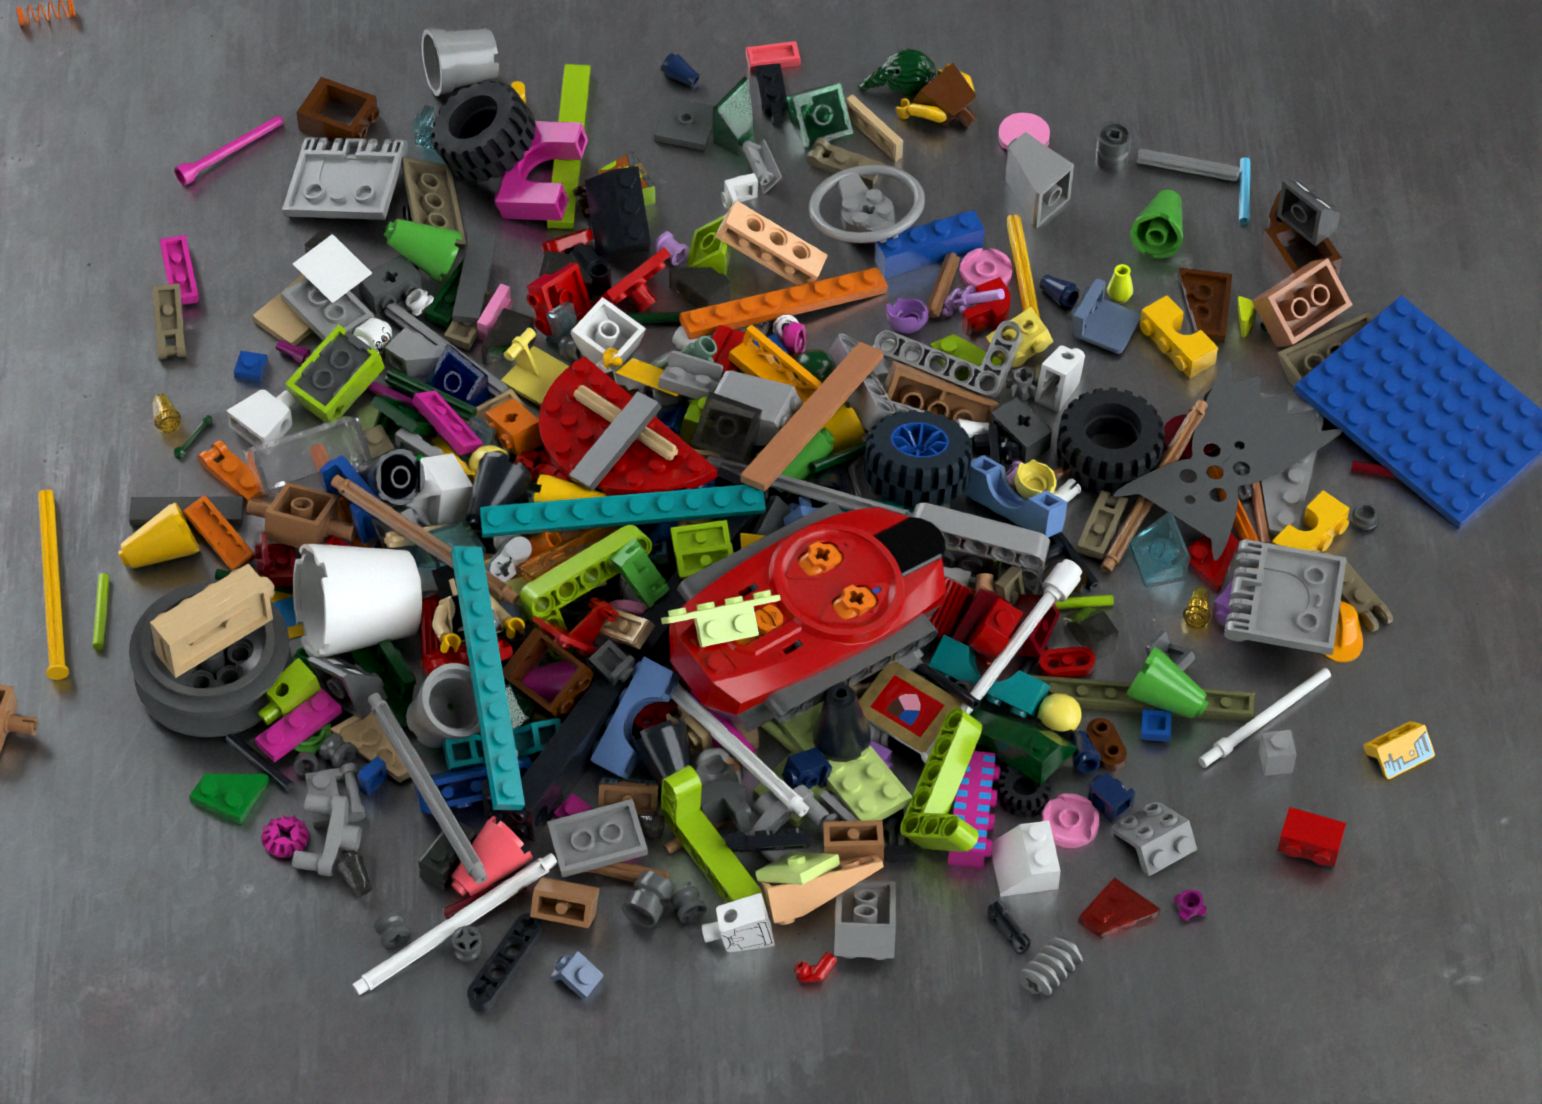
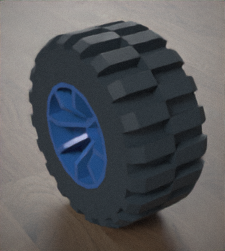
[864,410,973,508]

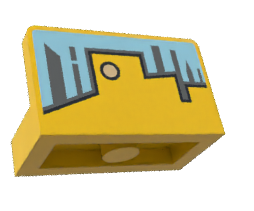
[1363,721,1435,779]

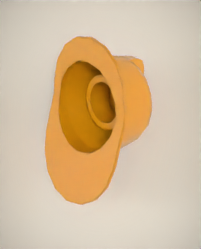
[1325,600,1363,662]

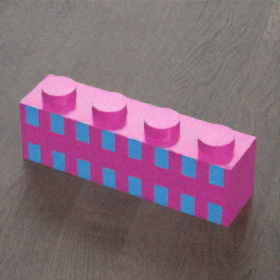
[948,751,1000,868]

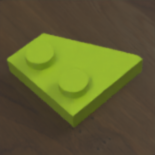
[930,334,1002,381]

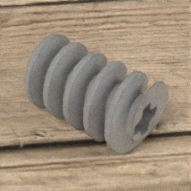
[1018,932,1083,996]

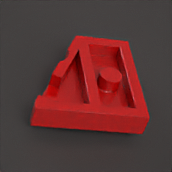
[1179,533,1239,593]

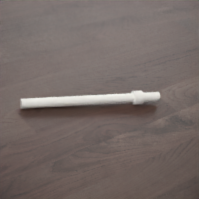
[1198,667,1331,768]

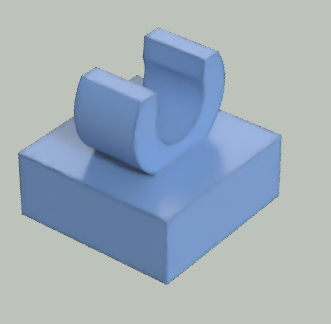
[783,496,819,526]

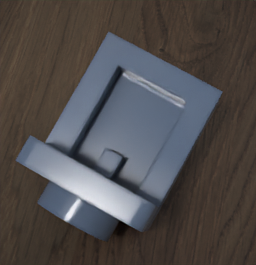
[550,951,604,999]

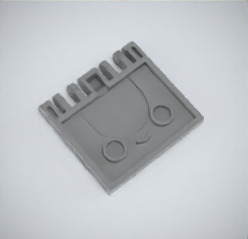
[282,137,408,220]
[1224,539,1347,655]

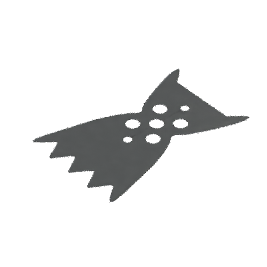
[1113,360,1343,561]

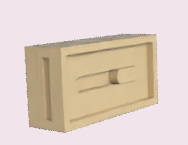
[150,564,275,678]

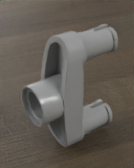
[748,785,830,863]
[292,793,361,877]

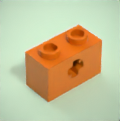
[485,398,543,457]

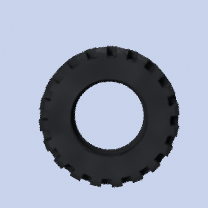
[431,80,536,182]
[1056,387,1165,494]

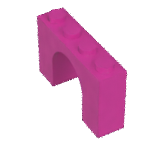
[495,121,588,221]

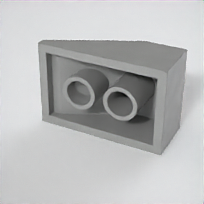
[834,880,896,960]

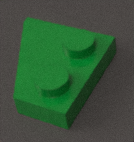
[189,774,270,825]

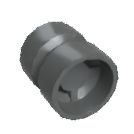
[1095,122,1131,171]
[621,871,675,928]

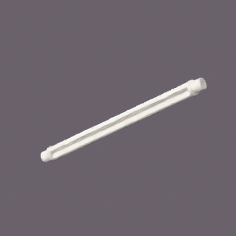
[671,683,809,817]
[352,853,558,996]

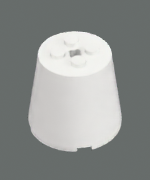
[293,544,422,657]

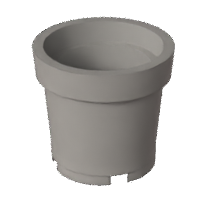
[422,28,499,96]
[406,663,480,748]

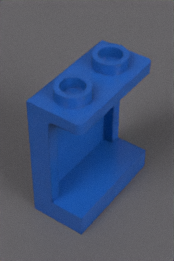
[319,455,379,545]

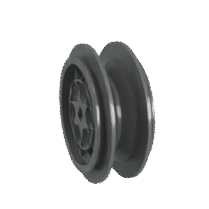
[129,581,292,737]

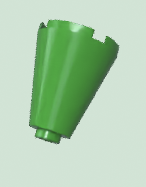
[1130,189,1183,259]
[384,219,462,281]
[756,427,835,498]
[1125,647,1209,719]

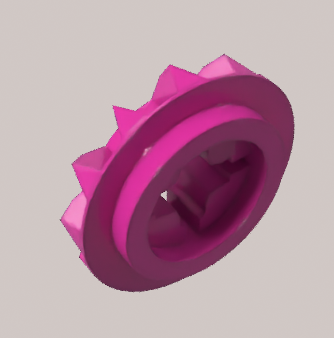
[261,814,309,858]

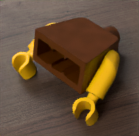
[895,63,977,128]

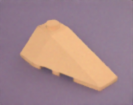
[756,855,884,925]

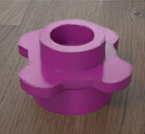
[1173,890,1207,920]

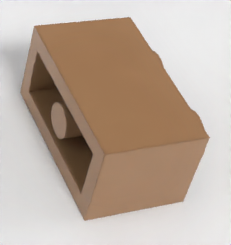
[823,820,884,861]
[530,877,600,928]

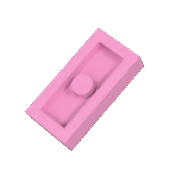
[477,283,513,342]

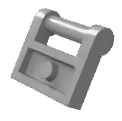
[305,763,366,829]

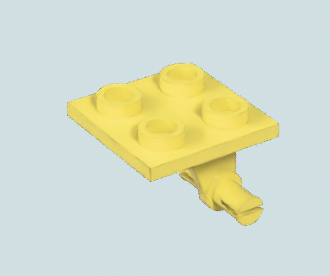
[501,328,569,407]

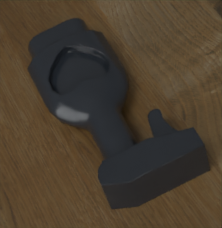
[883,809,917,863]

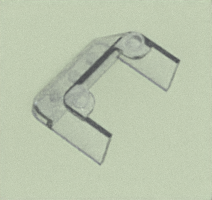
[243,416,372,497]

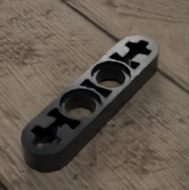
[467,913,543,1012]

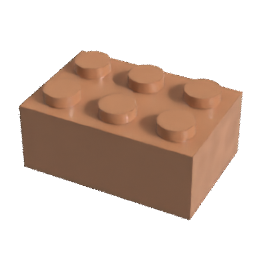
[1252,258,1352,348]

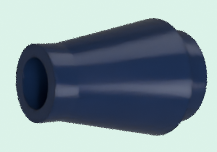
[661,53,700,87]
[1039,274,1080,307]
[1070,730,1101,774]

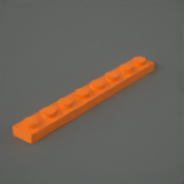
[679,267,888,340]

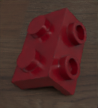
[255,532,296,588]

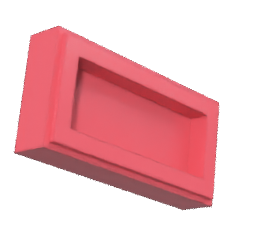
[746,41,801,72]

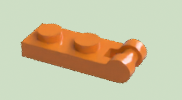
[197,440,270,504]

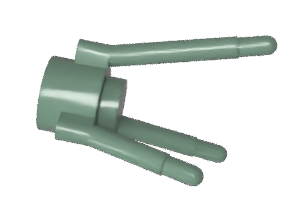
[655,336,717,368]

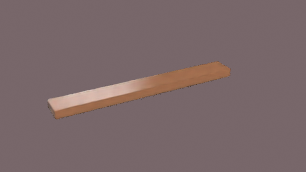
[740,342,883,492]

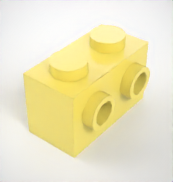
[986,307,1054,370]

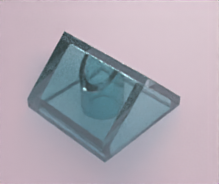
[1129,511,1190,588]
[412,520,486,568]

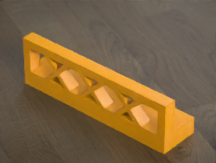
[728,325,822,404]

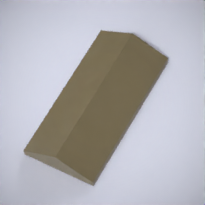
[401,157,466,249]
[1277,312,1374,386]

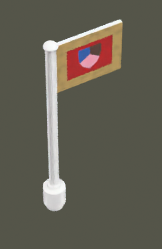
[859,559,1082,763]

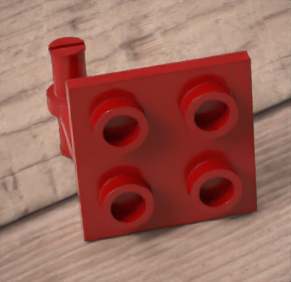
[532,598,619,658]

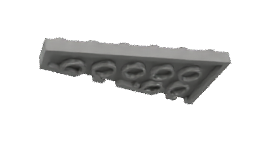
[1260,393,1324,537]

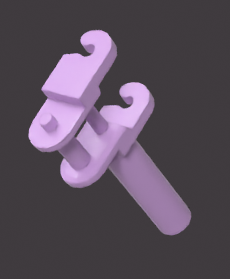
[942,286,1005,317]

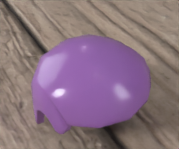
[886,298,928,334]

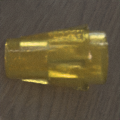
[152,394,181,433]
[1183,587,1211,629]

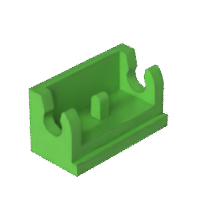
[610,538,669,608]

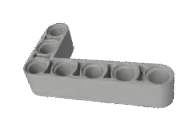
[874,320,1023,399]
[828,333,924,431]
[908,503,1050,595]

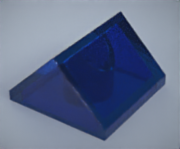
[425,344,490,407]

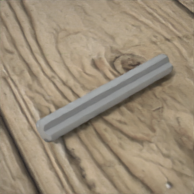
[1136,148,1240,182]

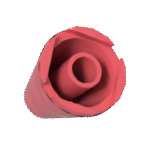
[451,816,533,897]

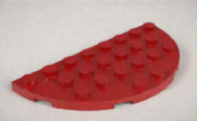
[539,356,718,496]

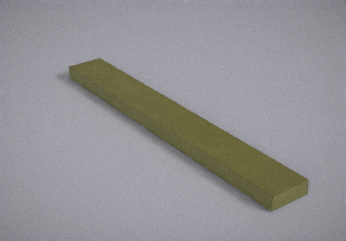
[1030,675,1255,722]

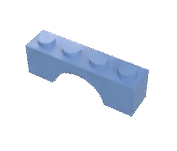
[962,455,1068,538]
[590,657,682,779]

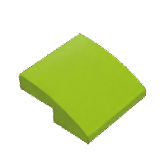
[670,520,734,579]

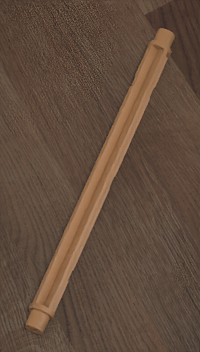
[1100,399,1208,574]
[331,475,520,605]

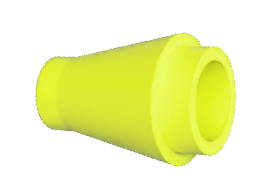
[1107,264,1133,303]

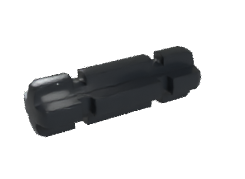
[987,901,1031,953]

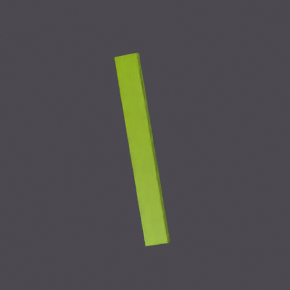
[547,64,591,229]

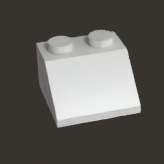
[570,297,646,372]
[991,821,1061,897]

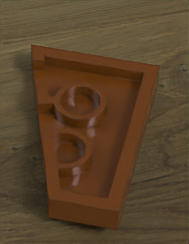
[1178,267,1232,343]

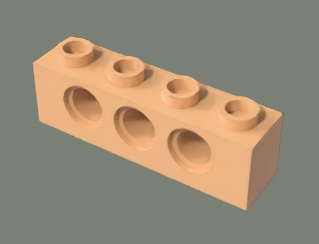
[715,200,828,286]

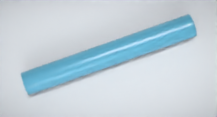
[1239,157,1250,224]

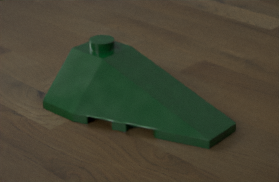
[970,709,1077,785]

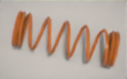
[16,0,75,26]

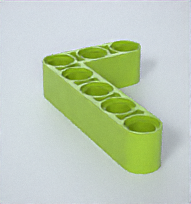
[519,525,652,661]
[900,708,982,852]
[661,765,766,905]

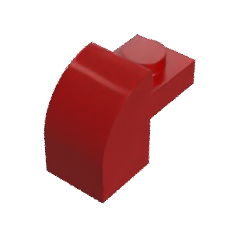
[961,277,1011,335]
[964,597,1023,660]

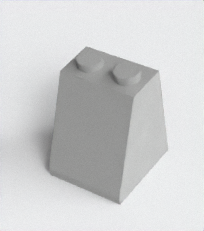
[1005,132,1074,229]
[706,370,803,449]

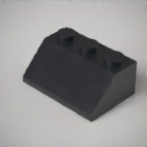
[584,166,651,258]

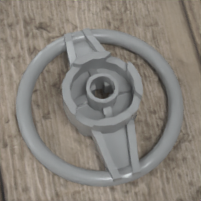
[809,165,925,243]

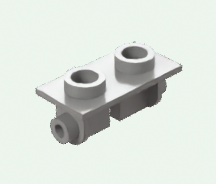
[742,139,783,194]

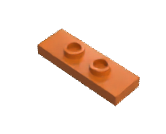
[182,495,255,571]

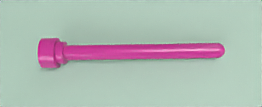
[174,116,283,186]

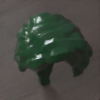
[857,49,936,97]

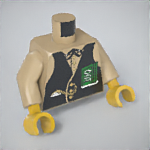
[432,578,525,653]

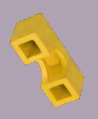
[1140,295,1218,378]
[1271,490,1350,552]

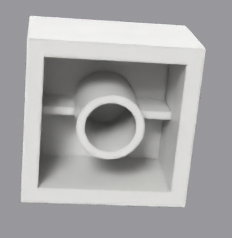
[404,453,473,526]

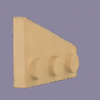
[330,712,424,783]

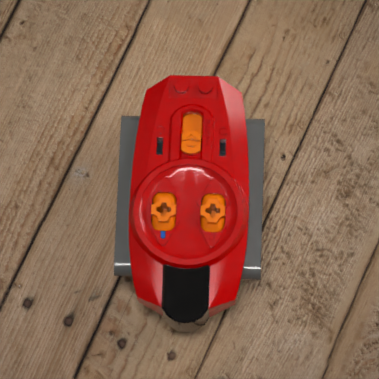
[669,502,946,732]

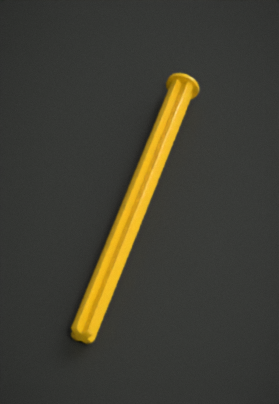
[38,489,69,680]

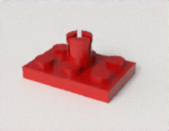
[591,247,671,312]

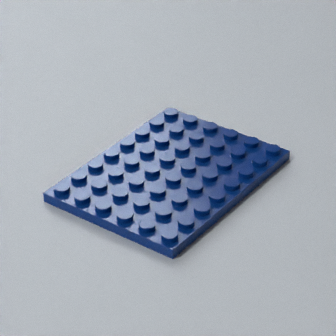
[1293,295,1542,529]

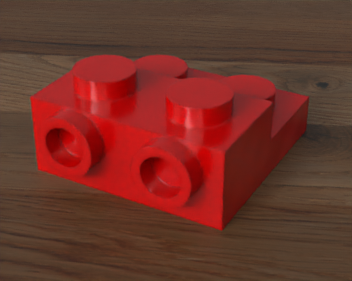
[526,263,592,336]

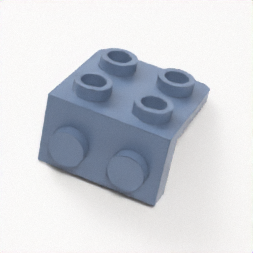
[1070,278,1141,354]

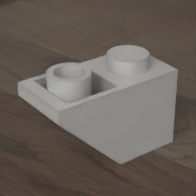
[385,327,449,377]

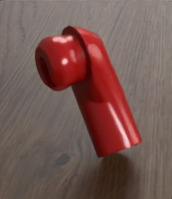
[794,952,837,983]

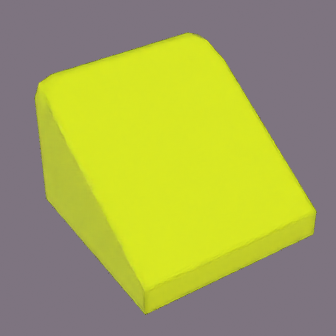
[1237,296,1257,338]

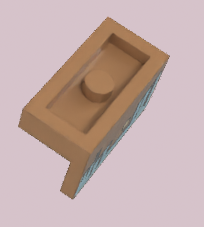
[598,777,660,817]

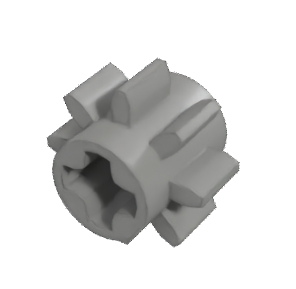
[1006,366,1039,401]

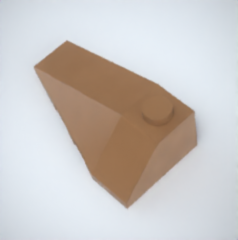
[883,361,999,425]

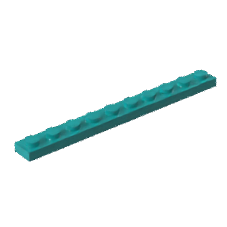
[480,485,766,538]
[451,546,525,810]

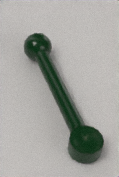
[174,415,213,459]

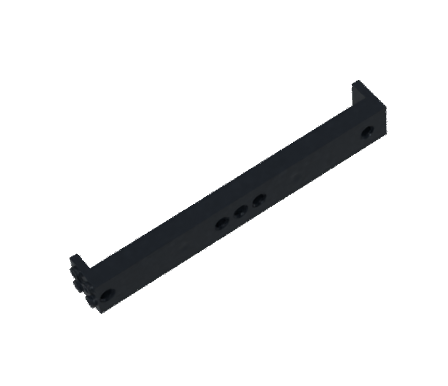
[482,467,770,842]

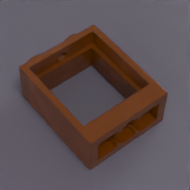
[296,77,380,143]
[1262,222,1342,279]
[502,628,595,718]

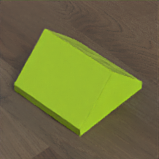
[684,215,733,279]

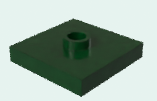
[370,396,438,437]

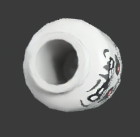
[353,318,393,354]

